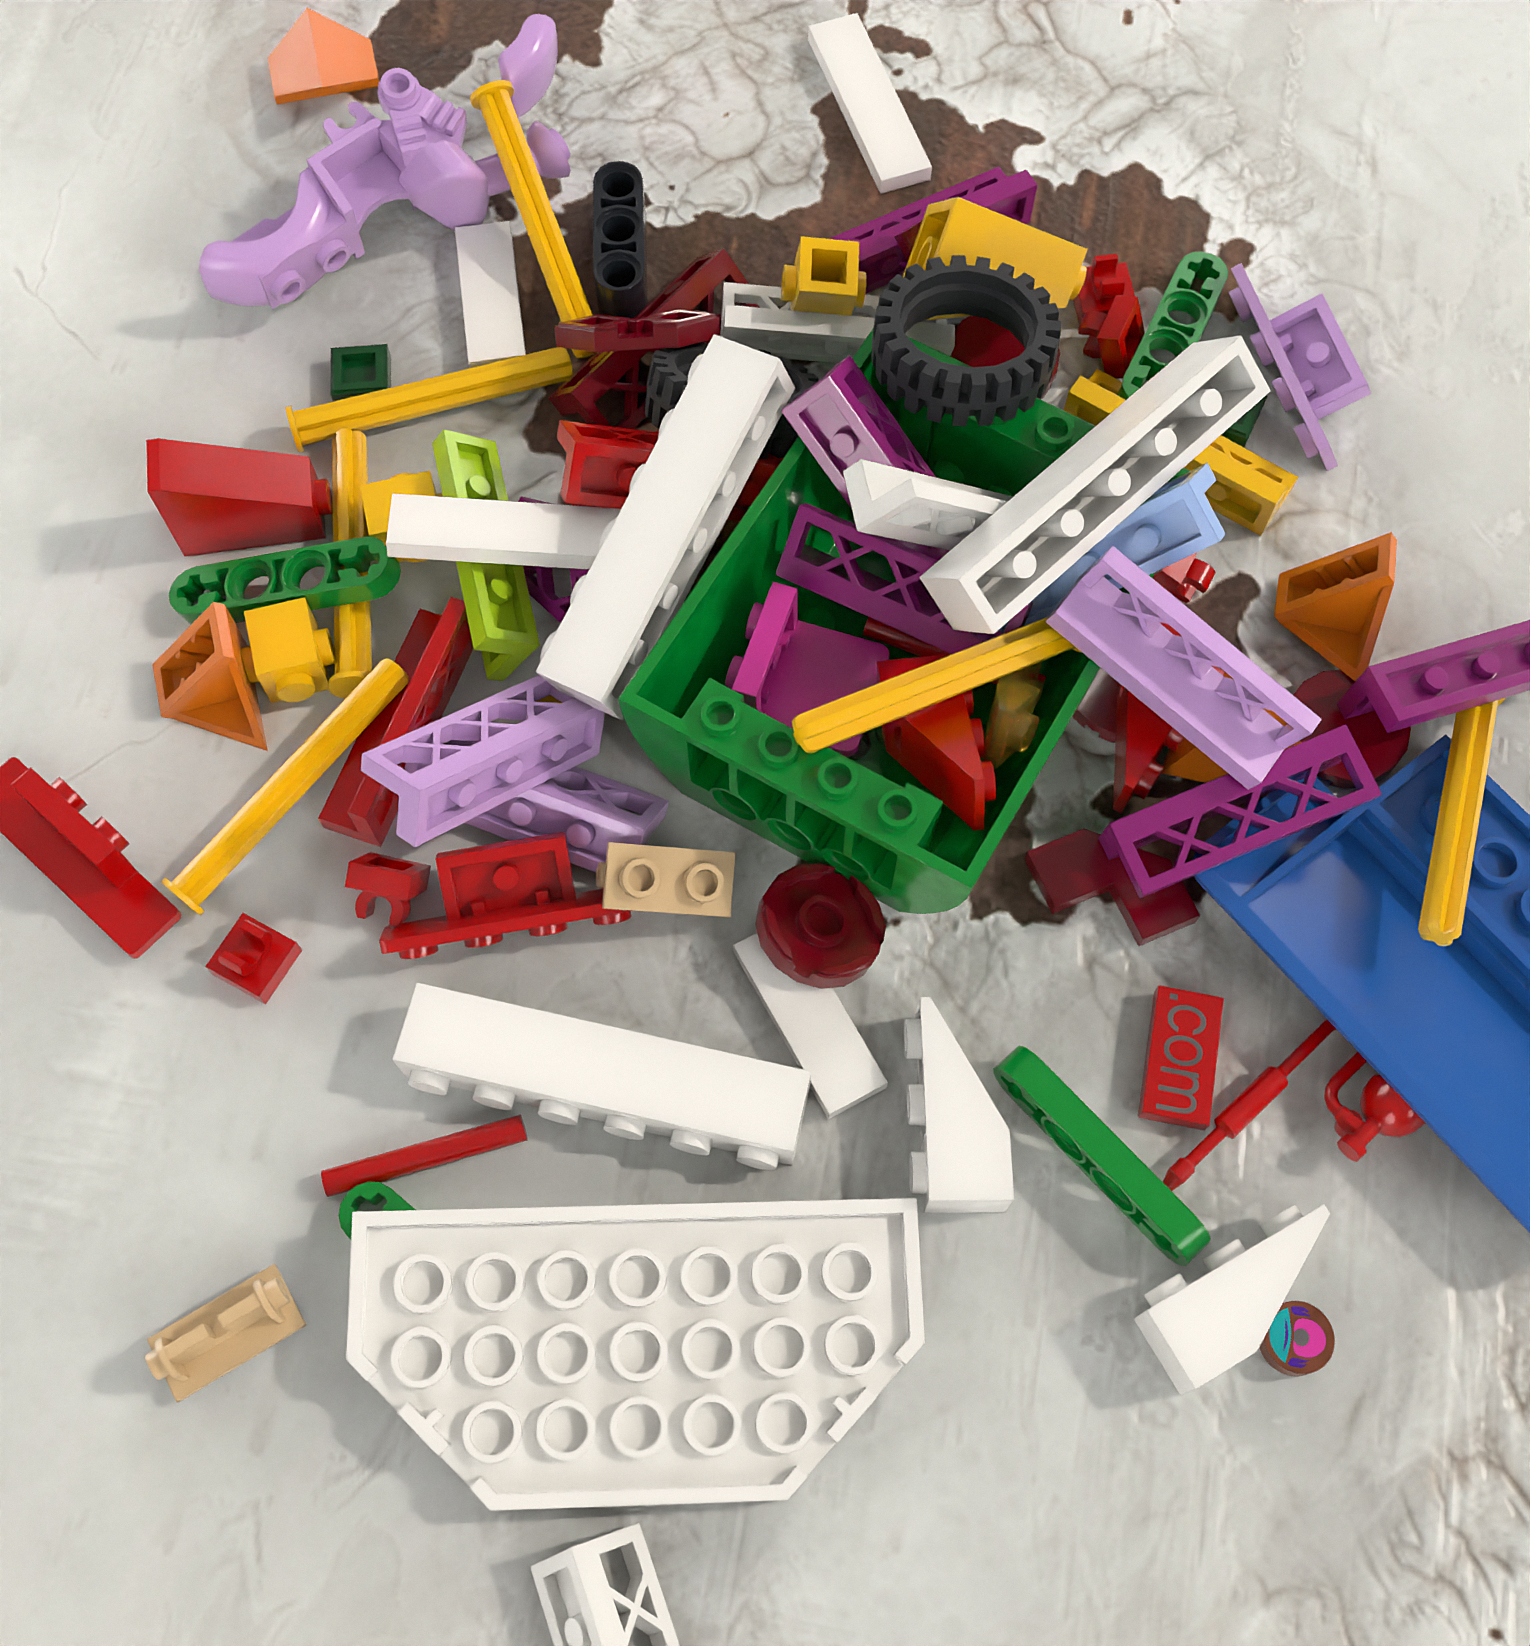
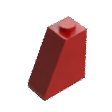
[146,438,333,557]

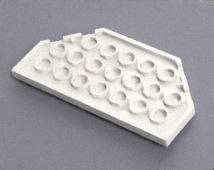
[346,1198,925,1511]

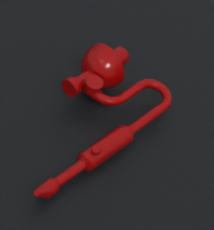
[1163,1020,1426,1191]

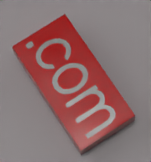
[1138,985,1224,1131]

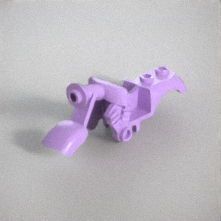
[199,14,571,309]

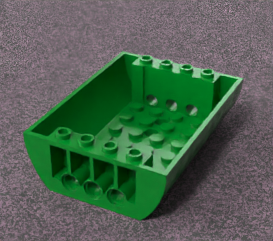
[618,329,1190,914]

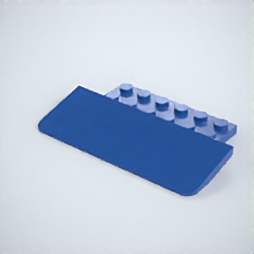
[1192,734,1530,1233]

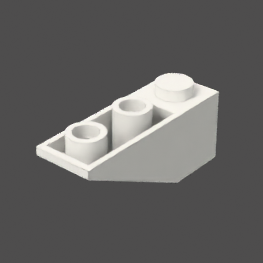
[904,997,1014,1213]
[1134,1205,1330,1395]

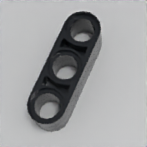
[593,161,648,318]

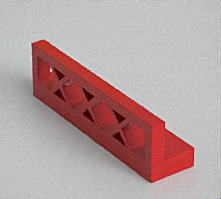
[557,420,783,521]
[318,597,474,847]

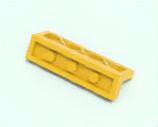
[1064,369,1298,536]

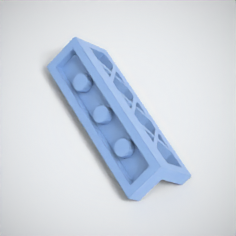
[999,463,1226,632]

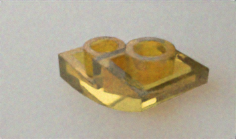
[983,661,1043,770]

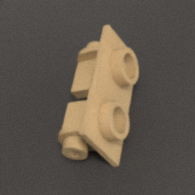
[596,842,735,917]
[145,1264,307,1403]

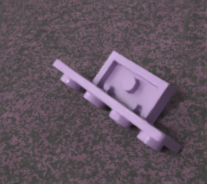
[1229,263,1371,471]

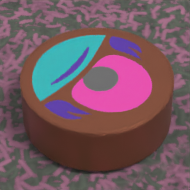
[1259,1301,1335,1376]

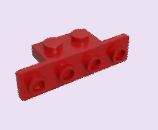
[0,757,181,959]
[379,831,633,959]

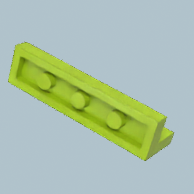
[432,429,540,681]

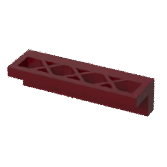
[548,248,760,429]

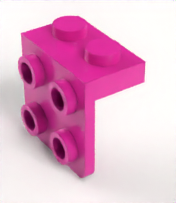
[725,582,889,757]

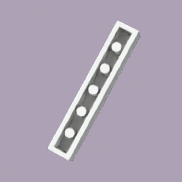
[536,334,795,720]
[919,336,1271,634]
[393,983,811,1170]

